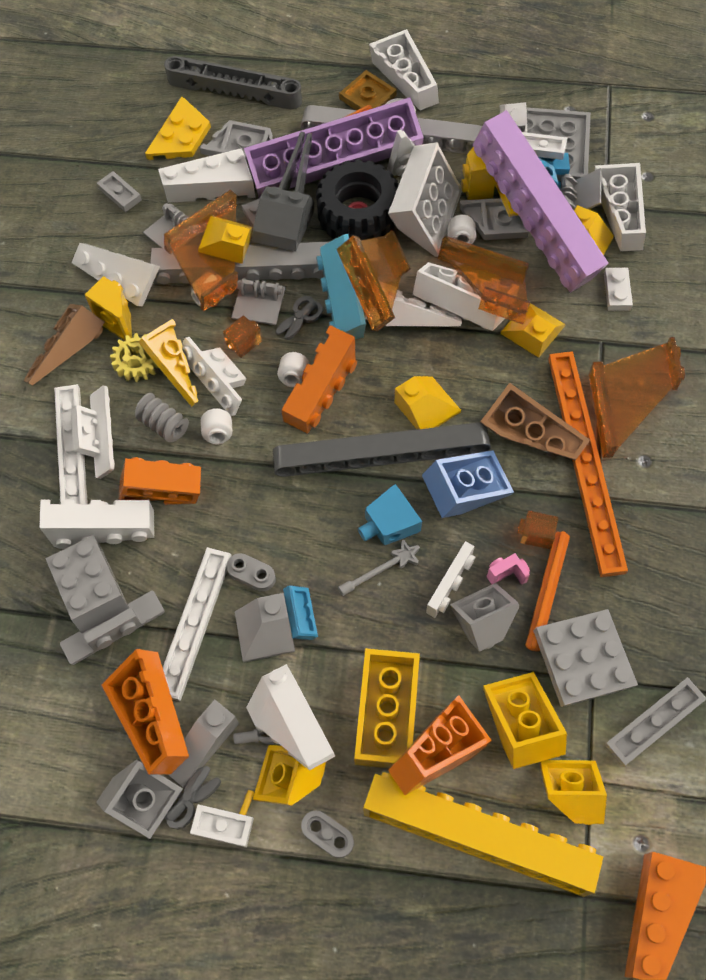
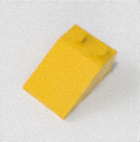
[483,672,567,769]

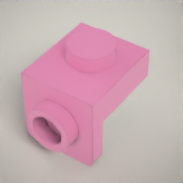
[487,553,530,585]

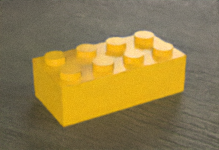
[354,648,420,768]

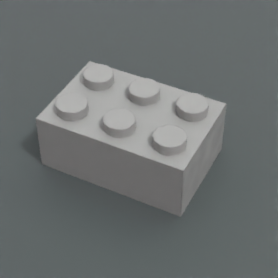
[45,535,129,633]

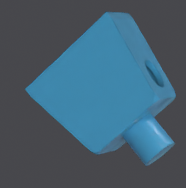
[358,484,422,545]

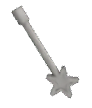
[338,540,420,596]

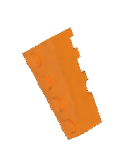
[388,695,492,795]
[624,851,706,980]

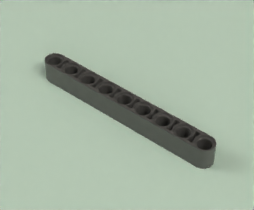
[272,423,491,477]

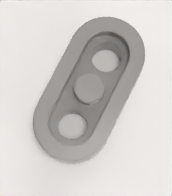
[227,553,276,591]
[301,810,354,858]

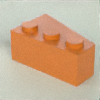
[119,457,201,505]

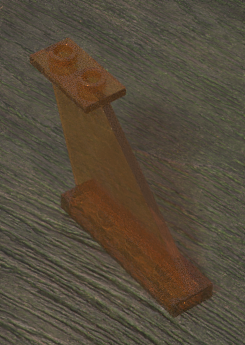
[164,190,238,311]
[337,231,411,331]
[438,236,530,324]
[589,337,685,458]

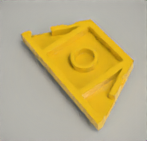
[145,97,211,160]

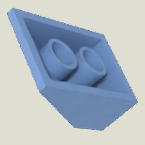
[422,450,514,518]

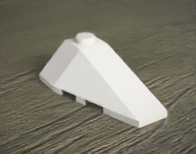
[365,282,462,326]
[246,664,335,770]

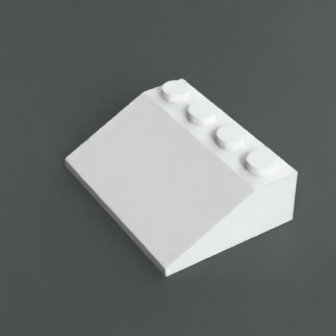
[388,142,462,257]

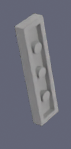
[605,677,706,767]

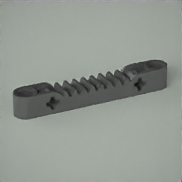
[164,56,302,109]

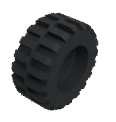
[316,159,399,243]

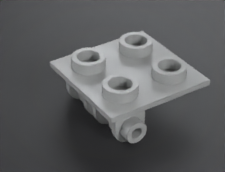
[560,168,602,210]
[143,203,205,248]
[231,278,285,325]

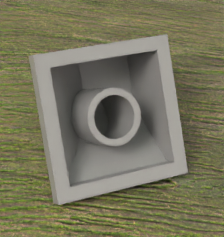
[450,583,519,652]
[235,593,295,663]
[96,760,182,839]

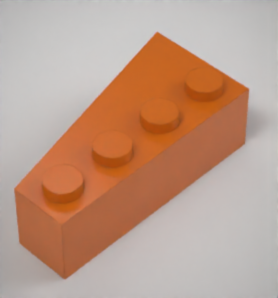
[282,325,357,434]
[102,649,189,774]

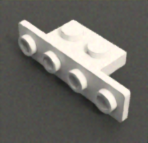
[182,337,247,416]
[71,385,115,479]

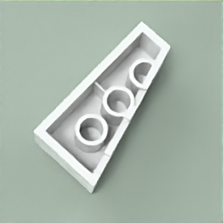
[369,29,439,110]
[158,148,256,203]
[595,163,646,251]
[413,262,519,331]
[40,500,154,549]

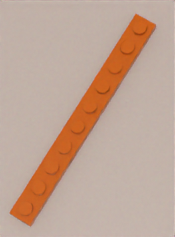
[548,351,628,577]

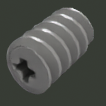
[135,393,189,442]

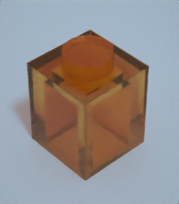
[223,315,261,358]
[517,510,558,549]

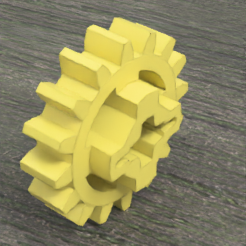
[110,333,159,382]

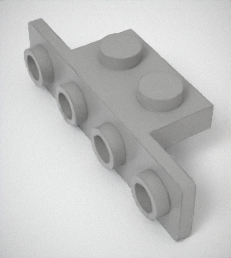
[60,591,165,665]

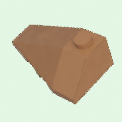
[23,304,105,385]
[480,383,590,460]

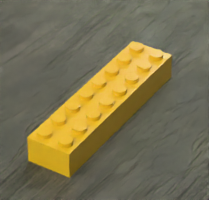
[363,772,604,897]

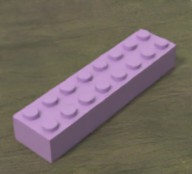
[244,97,424,198]
[473,110,608,293]

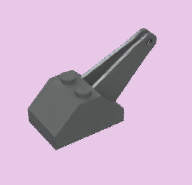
[253,131,314,251]

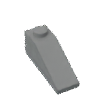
[168,699,239,789]

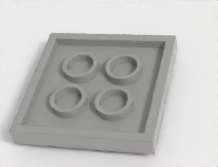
[533,609,638,707]

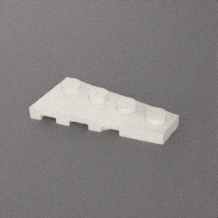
[72,243,160,306]

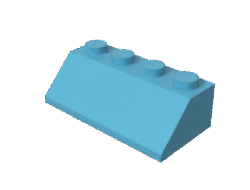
[316,234,366,339]

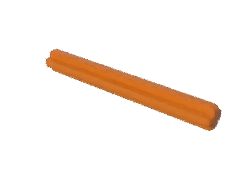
[525,531,570,651]

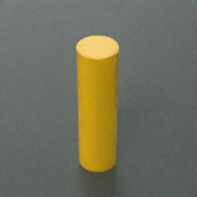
[239,790,254,815]

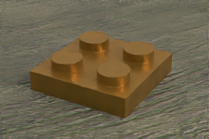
[339,70,397,110]

